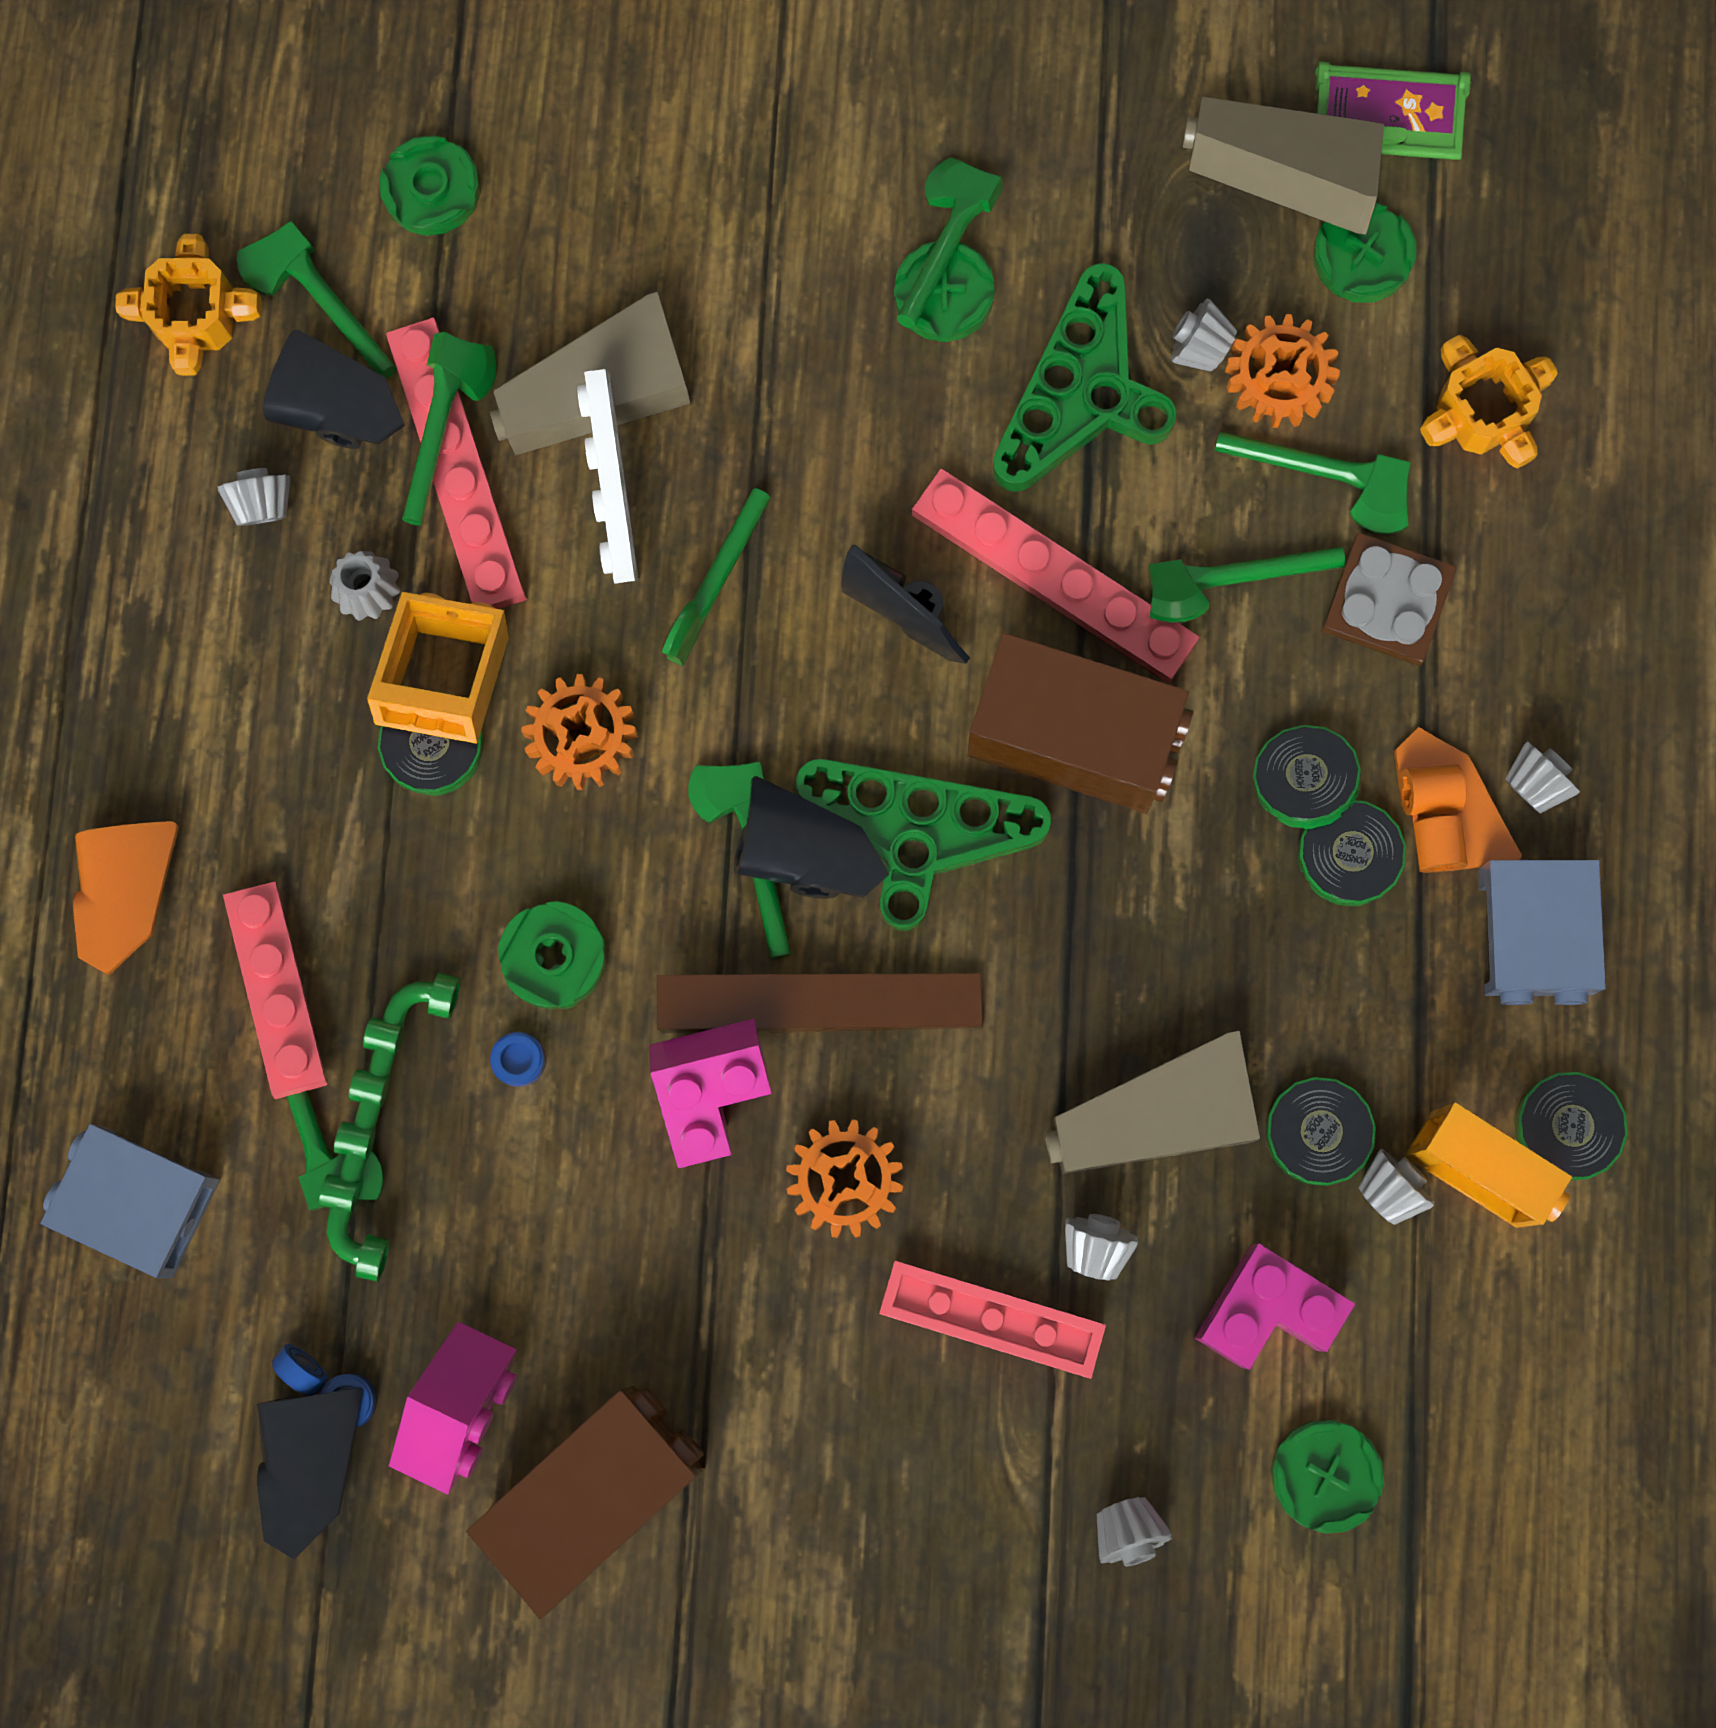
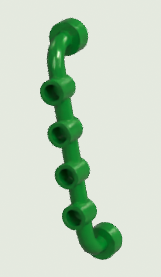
[319,973,461,1282]

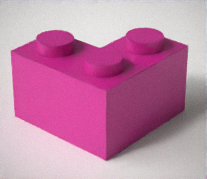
[649,1019,772,1168]
[1194,1243,1355,1370]
[389,1322,517,1495]

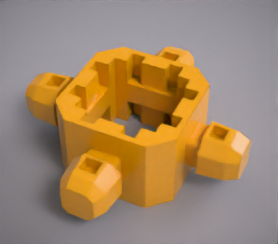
[115,234,262,376]
[1420,335,1558,468]

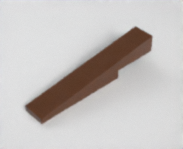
[657,973,983,1034]

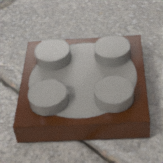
[1321,533,1457,666]

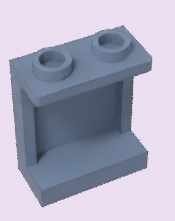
[1478,860,1606,1005]
[40,1124,220,1278]

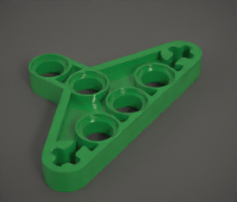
[993,263,1177,492]
[796,759,1051,931]

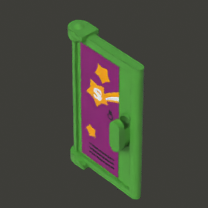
[1315,61,1471,160]

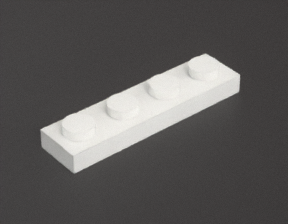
[577,369,639,583]

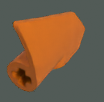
[1394,727,1522,873]
[73,821,179,975]

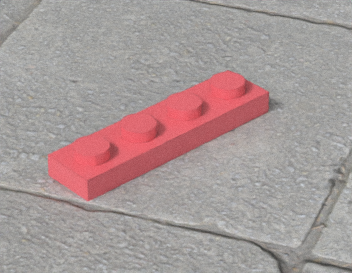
[223,881,328,1099]
[879,1261,1106,1379]

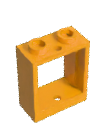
[367,592,509,744]
[1404,1102,1572,1228]

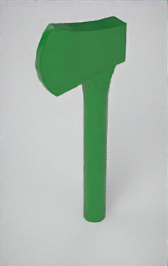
[897,157,1003,329]
[236,221,397,379]
[402,332,497,525]
[1214,431,1411,535]
[661,488,771,667]
[1148,547,1345,623]
[688,762,791,959]
[286,1091,384,1211]

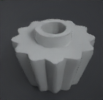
[1170,298,1237,372]
[218,468,291,526]
[329,551,400,621]
[1505,741,1580,813]
[1358,1148,1434,1225]
[1065,1214,1138,1281]
[1097,1497,1172,1567]

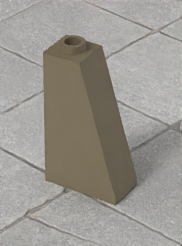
[1182,97,1384,234]
[490,292,691,455]
[1045,1031,1260,1174]

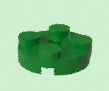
[498,901,607,1009]

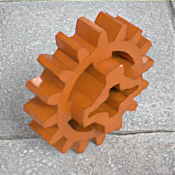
[1225,314,1340,428]
[521,674,638,790]
[786,1120,903,1238]

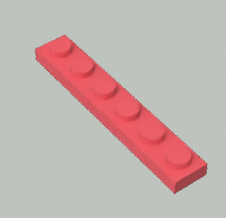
[386,317,527,609]
[912,468,1200,684]

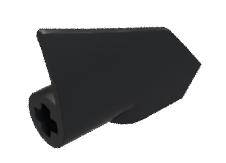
[263,330,405,449]
[841,545,970,664]
[734,776,890,899]
[256,1387,364,1559]

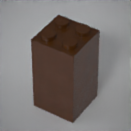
[967,633,1194,814]
[465,1386,705,1620]

